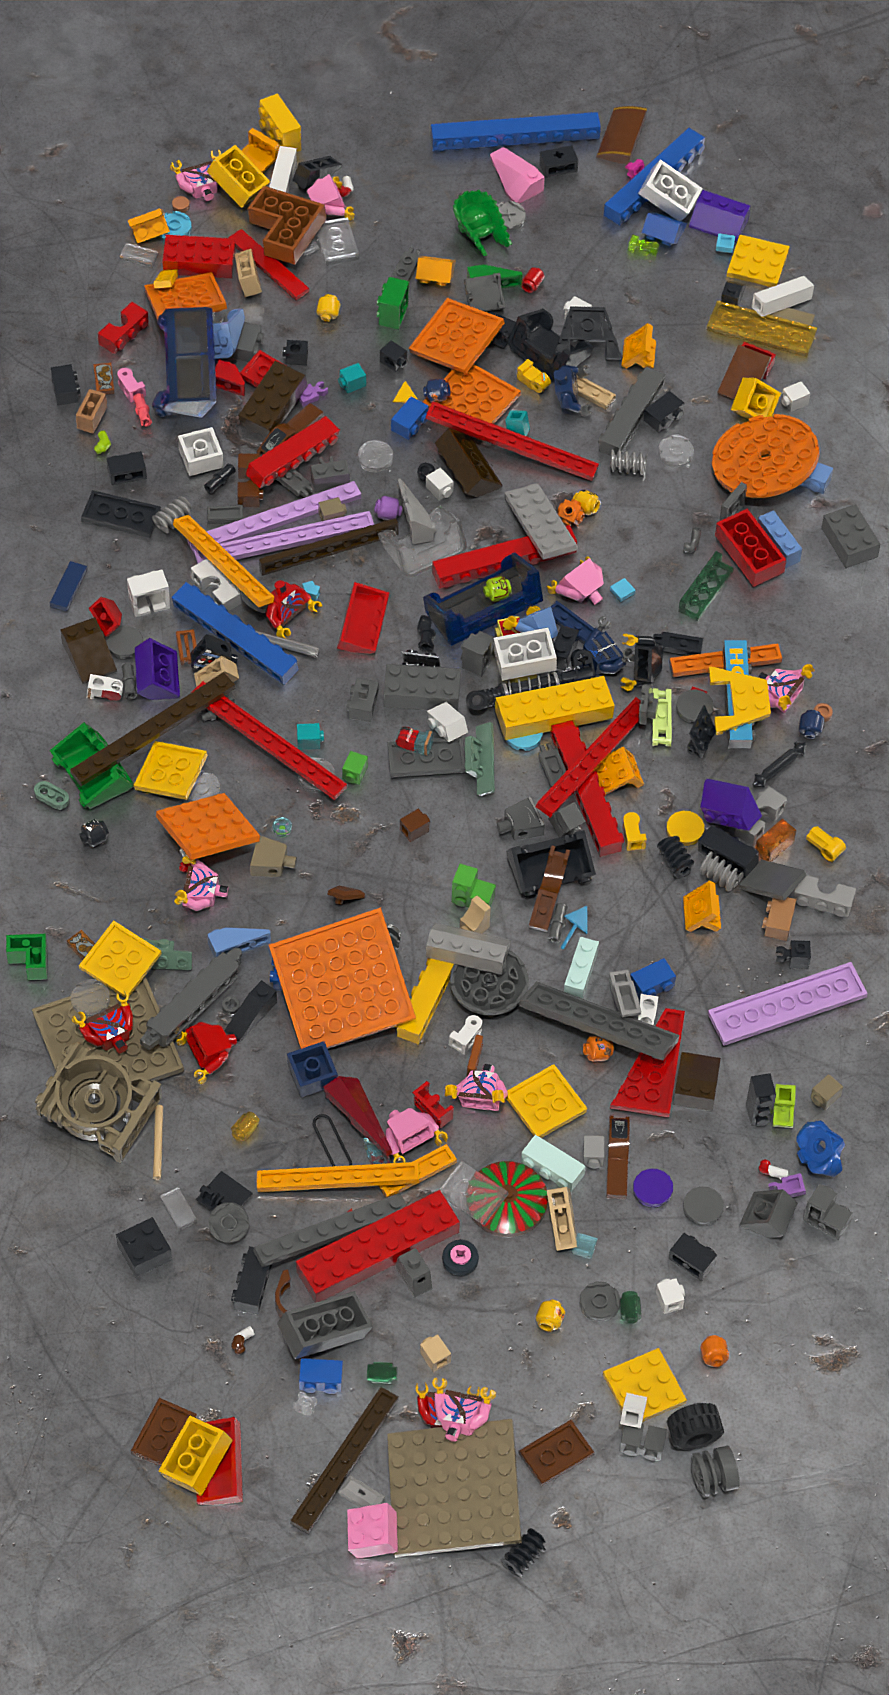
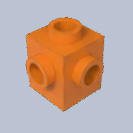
[557,499,585,527]

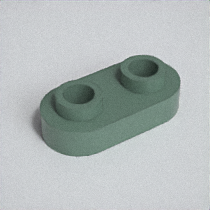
[34,781,69,810]

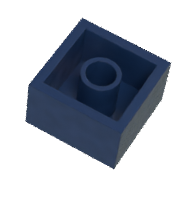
[287,1041,338,1098]

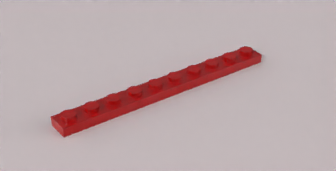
[426,402,599,481]
[191,681,347,800]
[535,697,641,818]

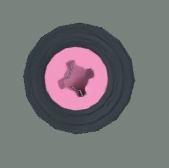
[442,1239,479,1276]

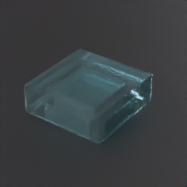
[572,1233,598,1259]

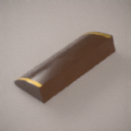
[597,106,647,165]

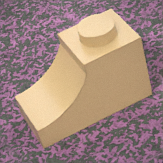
[194,656,239,687]
[460,896,491,933]

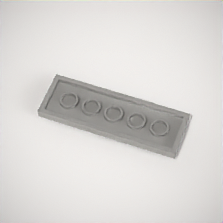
[504,483,577,560]

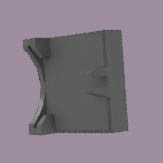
[464,273,506,312]

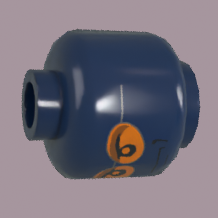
[423,378,451,402]

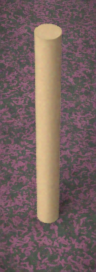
[153,1105,163,1180]

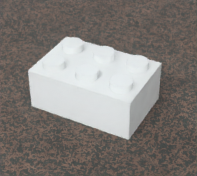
[638,160,702,221]
[494,628,557,681]

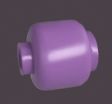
[374,496,402,520]

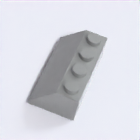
[426,923,511,975]

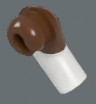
[231,1326,255,1354]

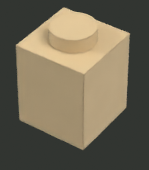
[420,1334,451,1372]

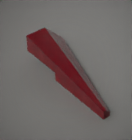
[323,1076,393,1157]

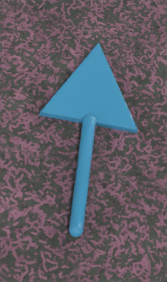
[561,906,587,949]

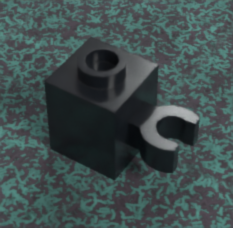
[776,940,811,969]

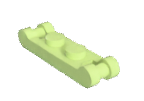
[652,688,672,746]

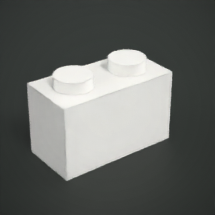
[427,702,468,742]

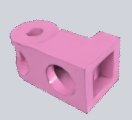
[117,368,146,403]

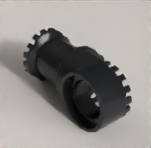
[417,615,436,652]

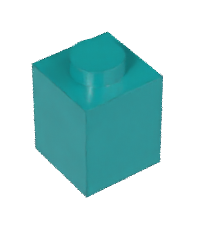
[338,363,366,394]
[505,410,530,436]
[297,723,324,750]

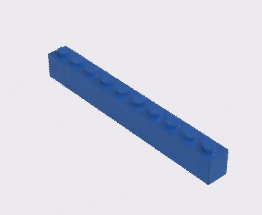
[430,112,601,151]

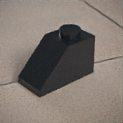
[720,280,746,312]

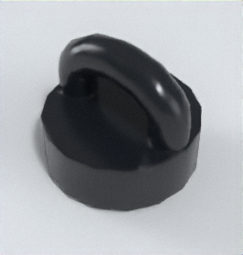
[417,462,435,481]

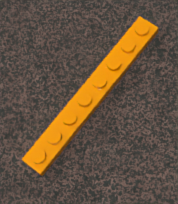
[173,515,274,607]
[257,1162,419,1192]

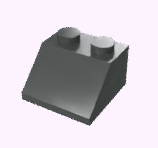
[739,1189,798,1238]

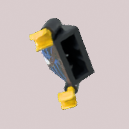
[620,633,663,691]

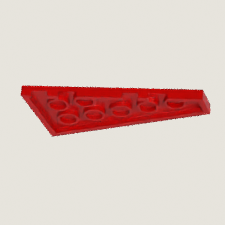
[610,1008,685,1118]

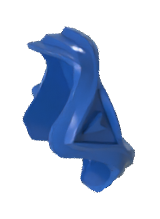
[796,1120,845,1177]

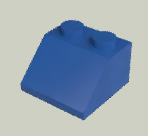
[642,213,687,246]

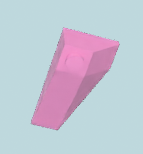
[490,147,545,204]

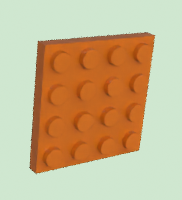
[144,272,227,322]
[408,298,505,374]
[423,364,521,440]
[156,793,260,860]

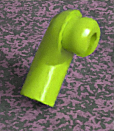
[94,431,111,454]

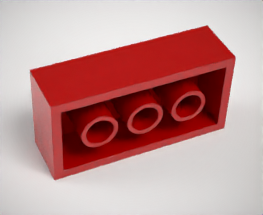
[162,235,235,279]
[715,509,786,587]

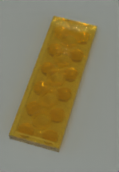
[707,301,817,358]

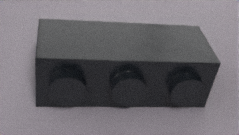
[698,825,759,878]
[746,1073,776,1126]
[231,1246,272,1315]

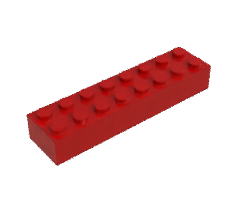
[296,1190,460,1303]

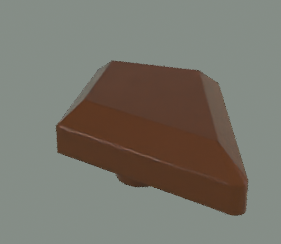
[327,885,365,904]

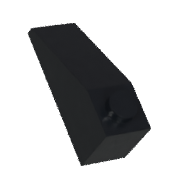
[292,156,342,189]
[224,980,277,1043]

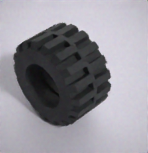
[667,1403,724,1450]

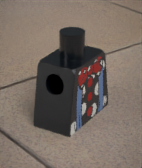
[190,634,238,670]

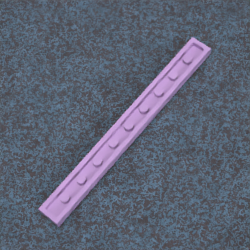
[187,481,361,554]
[194,511,374,564]

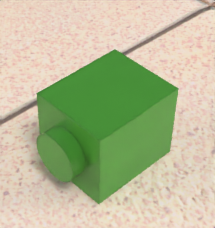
[342,751,368,784]

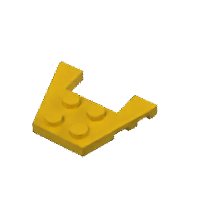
[708,667,771,735]

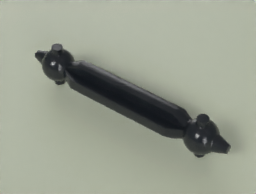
[752,741,807,787]

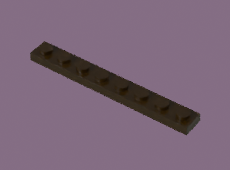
[259,518,399,576]
[290,1387,399,1534]

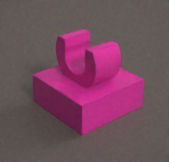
[625,159,645,180]

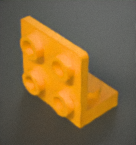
[594,747,644,795]

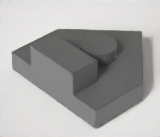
[639,684,658,725]

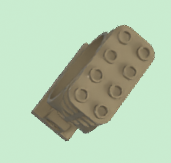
[35,1041,162,1164]

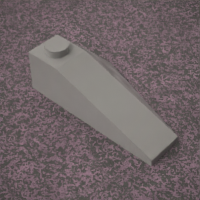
[397,478,436,545]

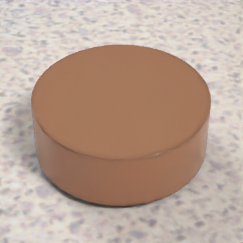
[172,196,189,213]
[814,703,833,722]

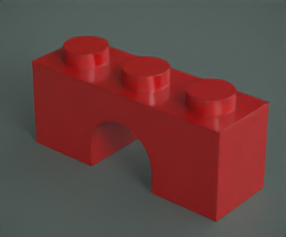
[98,302,149,354]

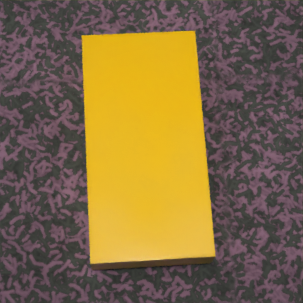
[153,270,178,288]

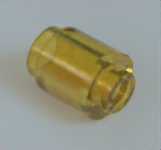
[231,1111,260,1141]

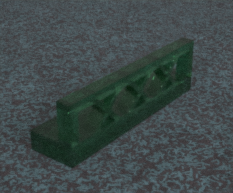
[678,551,734,621]

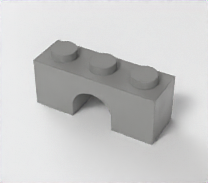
[734,786,787,846]
[793,875,856,917]

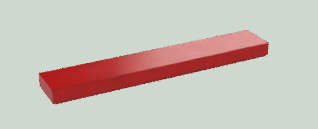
[228,229,309,301]

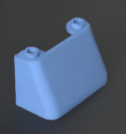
[163,308,245,360]

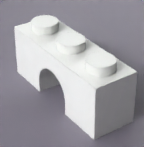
[191,558,242,612]

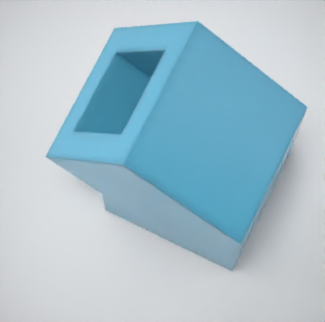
[302,581,320,601]

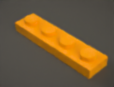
[379,1144,457,1198]

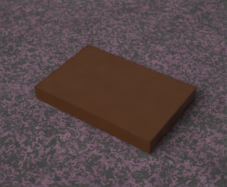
[717,345,771,400]
[131,1398,197,1467]
[518,1420,595,1487]

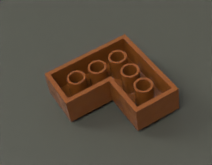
[248,186,326,265]

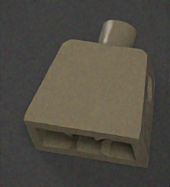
[250,836,297,877]

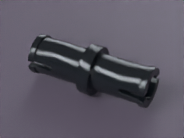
[204,463,236,493]

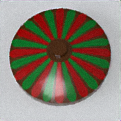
[467,1161,548,1237]

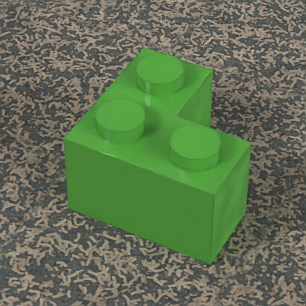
[451,864,496,907]

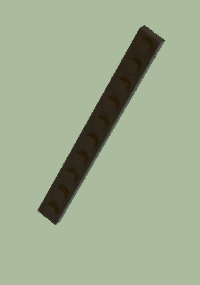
[70,673,235,786]

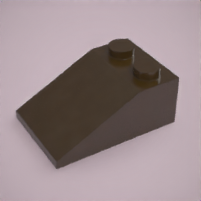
[60,617,117,684]
[673,1052,721,1111]

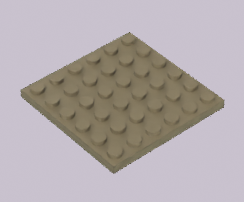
[32,976,184,1110]
[387,1419,522,1558]

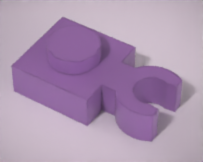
[298,381,328,407]
[768,1173,806,1198]

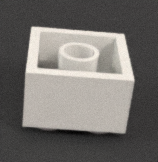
[178,427,224,476]

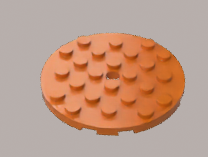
[712,414,819,498]

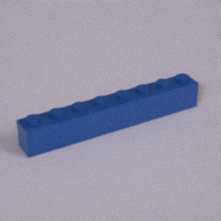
[604,128,705,226]
[172,582,299,685]

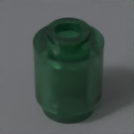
[620,1291,642,1324]
[367,1362,398,1384]

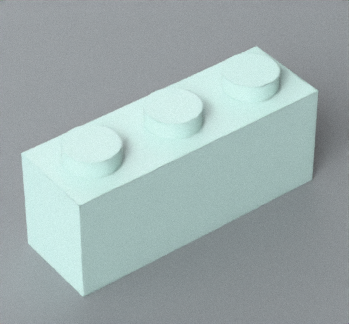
[564,937,599,999]
[521,1135,586,1192]

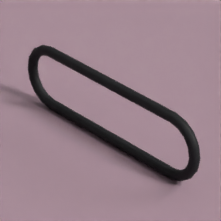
[312,1114,352,1166]

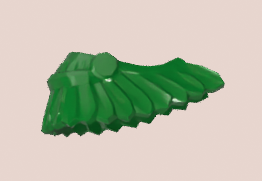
[453,190,512,257]

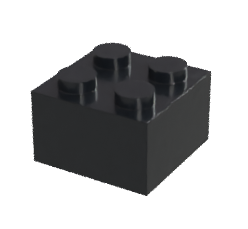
[116,1217,172,1278]

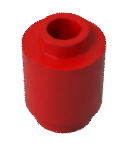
[521,267,545,293]

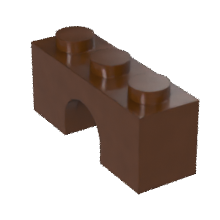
[237,454,263,508]

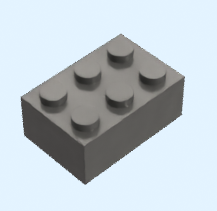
[821,504,881,568]

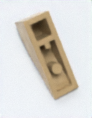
[235,249,262,297]
[547,1187,577,1251]

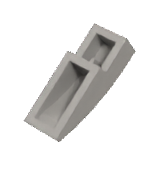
[609,970,642,1017]

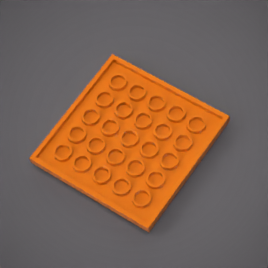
[269,908,417,1049]

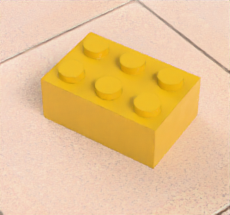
[258,93,301,152]
[206,145,270,208]
[158,1416,232,1496]

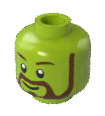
[483,576,512,602]

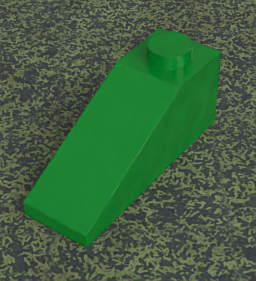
[467,264,523,289]

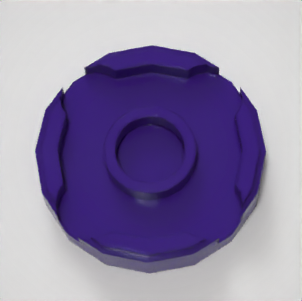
[633,1169,673,1207]

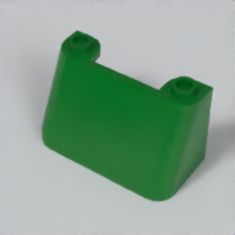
[49,722,134,809]

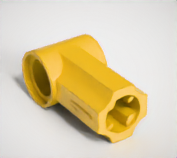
[806,826,846,862]

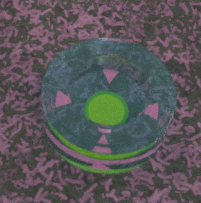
[273,817,292,837]

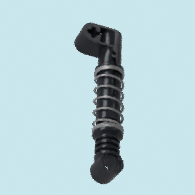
[466,649,596,710]

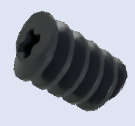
[657,836,694,878]
[501,1528,546,1576]

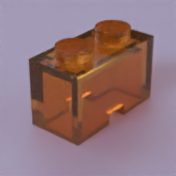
[755,818,796,862]

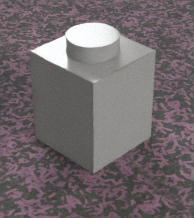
[583,1135,604,1168]

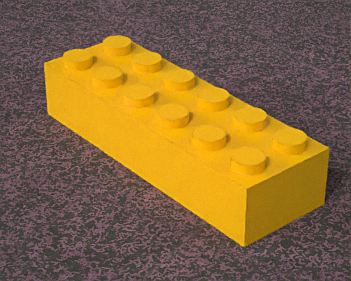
[495,676,615,740]

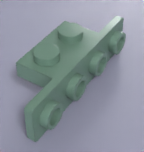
[464,722,495,796]
[142,938,192,970]

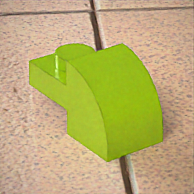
[772,1084,796,1128]

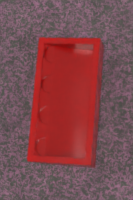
[337,582,389,654]
[197,1417,243,1505]

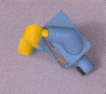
[503,606,558,639]

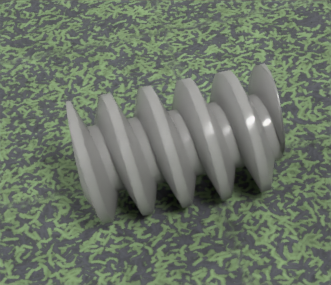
[610,449,648,476]
[152,496,191,533]
[700,852,744,892]

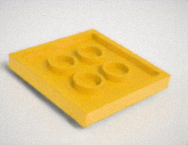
[726,235,790,287]
[134,741,208,800]
[79,920,162,997]
[506,1064,587,1138]
[603,1348,687,1422]

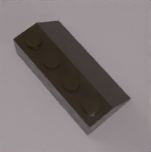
[435,428,503,497]

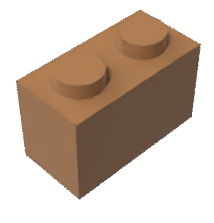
[76,389,107,434]
[762,897,796,941]

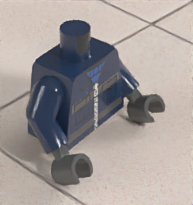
[554,365,592,417]
[578,616,635,674]

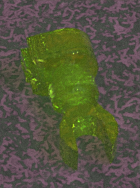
[628,234,659,255]

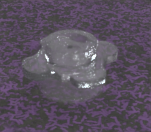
[293,1392,318,1416]

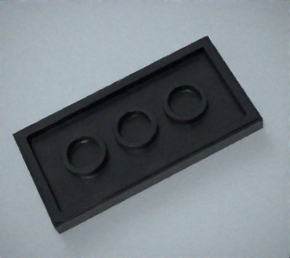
[81,490,161,538]

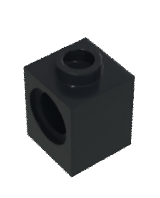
[283,340,308,366]
[380,340,408,372]

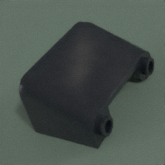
[508,308,594,381]
[506,830,596,897]

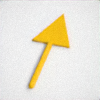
[393,381,418,404]

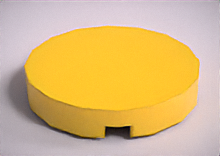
[666,811,704,846]

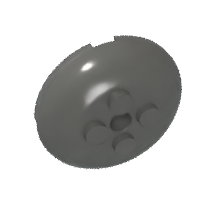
[450,950,529,1016]

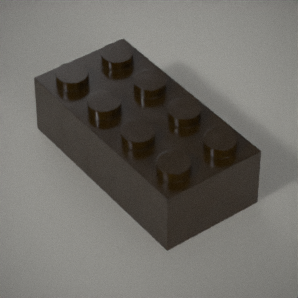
[238,361,308,438]

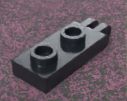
[653,632,703,655]

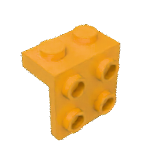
[241,128,279,173]

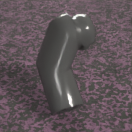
[683,527,701,553]

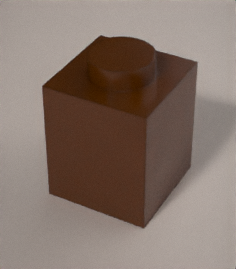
[399,808,430,843]

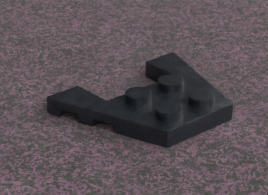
[555,306,622,361]

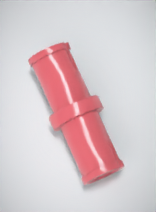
[133,393,152,427]

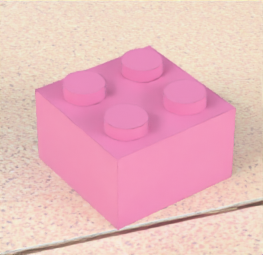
[347,1503,398,1559]

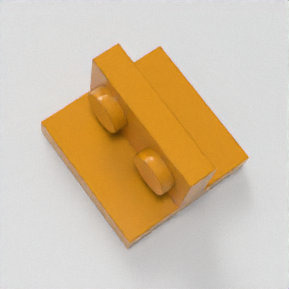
[128,208,170,243]
[621,323,656,369]
[683,881,721,932]

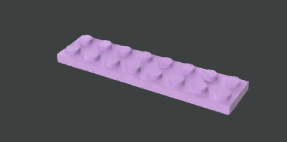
[708,962,868,1046]

